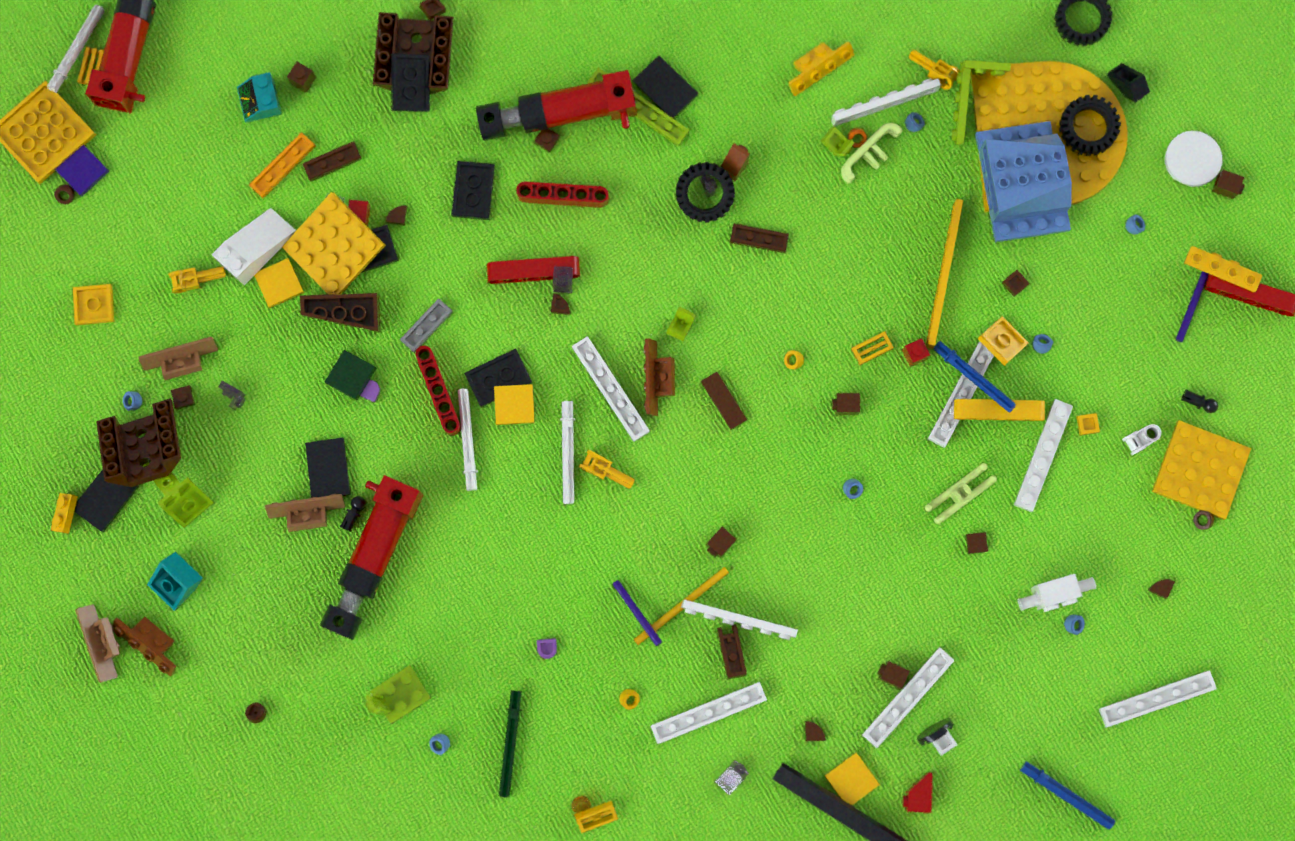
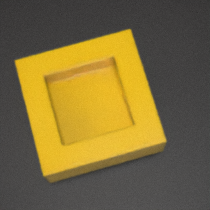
[1076,413,1100,436]

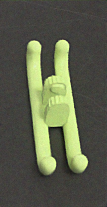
[841,123,902,184]
[925,463,997,524]

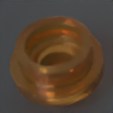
[571,796,591,813]

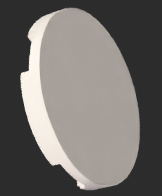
[1165,131,1222,187]

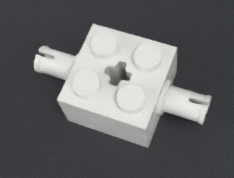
[1017,574,1096,612]

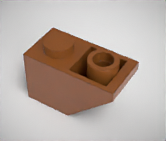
[720,143,750,182]

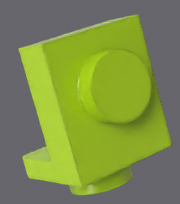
[821,127,855,156]
[666,307,696,341]

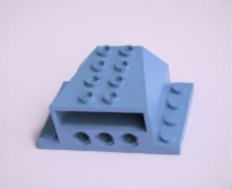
[975,121,1072,242]

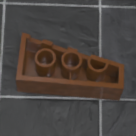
[300,293,381,333]

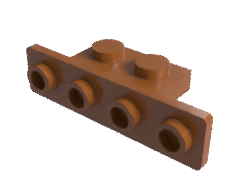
[644,338,675,416]
[112,617,176,676]

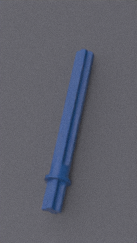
[933,341,1016,412]
[1020,761,1115,829]

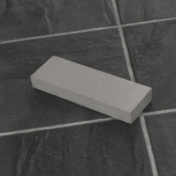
[400,298,453,353]

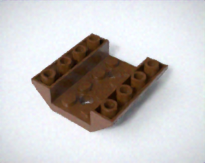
[373,12,454,94]
[96,398,182,487]

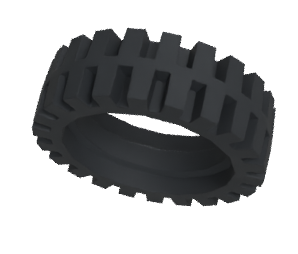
[1055,0,1112,46]

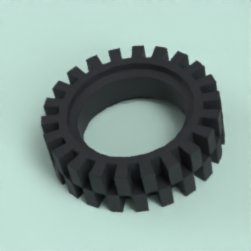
[1059,95,1121,156]
[676,162,735,223]

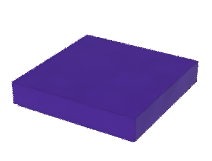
[55,145,109,197]

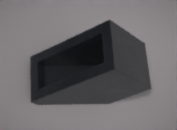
[1107,63,1150,103]

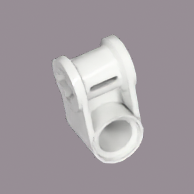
[1122,424,1161,455]

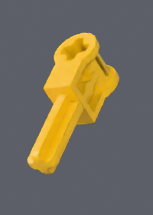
[909,50,960,90]
[168,267,226,294]
[579,450,635,489]

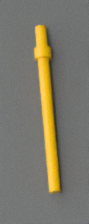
[633,567,729,645]

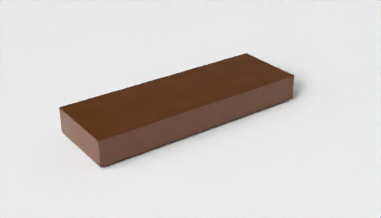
[302,141,362,182]
[730,223,789,253]
[701,372,747,430]

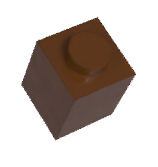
[287,62,316,93]
[1212,170,1245,199]
[832,393,860,415]
[706,527,737,558]
[877,661,910,690]

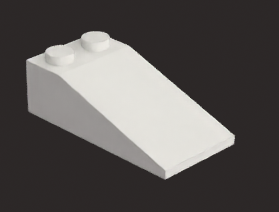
[212,208,296,285]

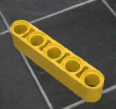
[954,399,1045,421]

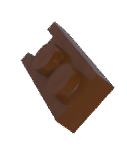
[717,625,747,679]

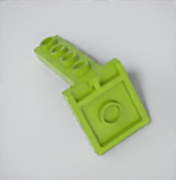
[951,60,1011,145]
[143,462,213,528]
[365,665,431,724]

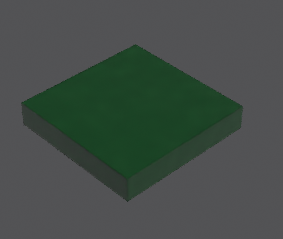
[325,350,377,400]

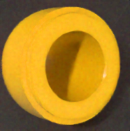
[784,350,804,369]
[619,689,640,710]

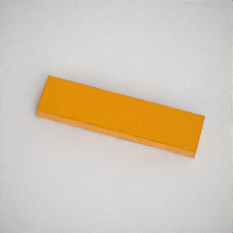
[249,132,316,199]

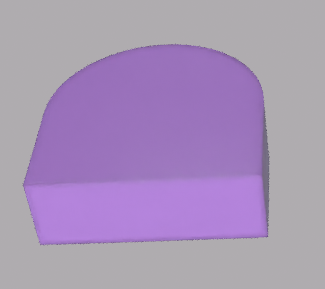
[360,380,380,403]
[537,638,557,659]

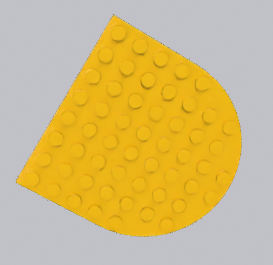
[970,61,1128,212]

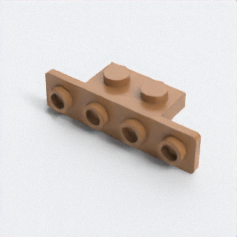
[138,337,218,380]
[265,494,345,532]
[75,604,120,683]

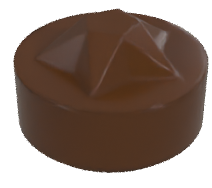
[245,703,266,724]

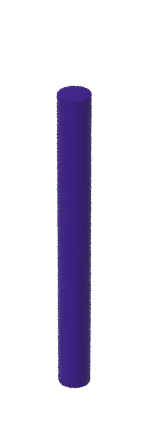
[1175,271,1209,342]
[612,580,662,647]

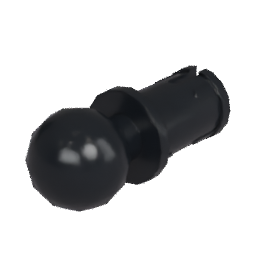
[1181,389,1218,413]
[339,496,366,532]

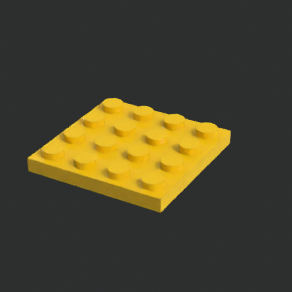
[0,80,96,184]
[282,192,386,295]
[1152,420,1251,520]

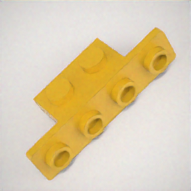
[789,42,854,96]
[1184,246,1262,292]

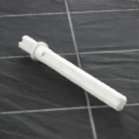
[47,4,104,93]
[458,388,478,491]
[560,401,575,504]

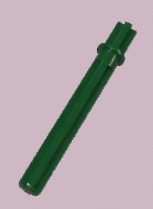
[499,690,522,798]

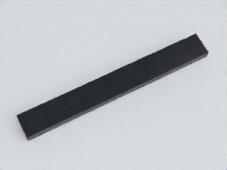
[772,762,907,841]

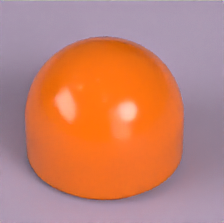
[848,128,867,148]

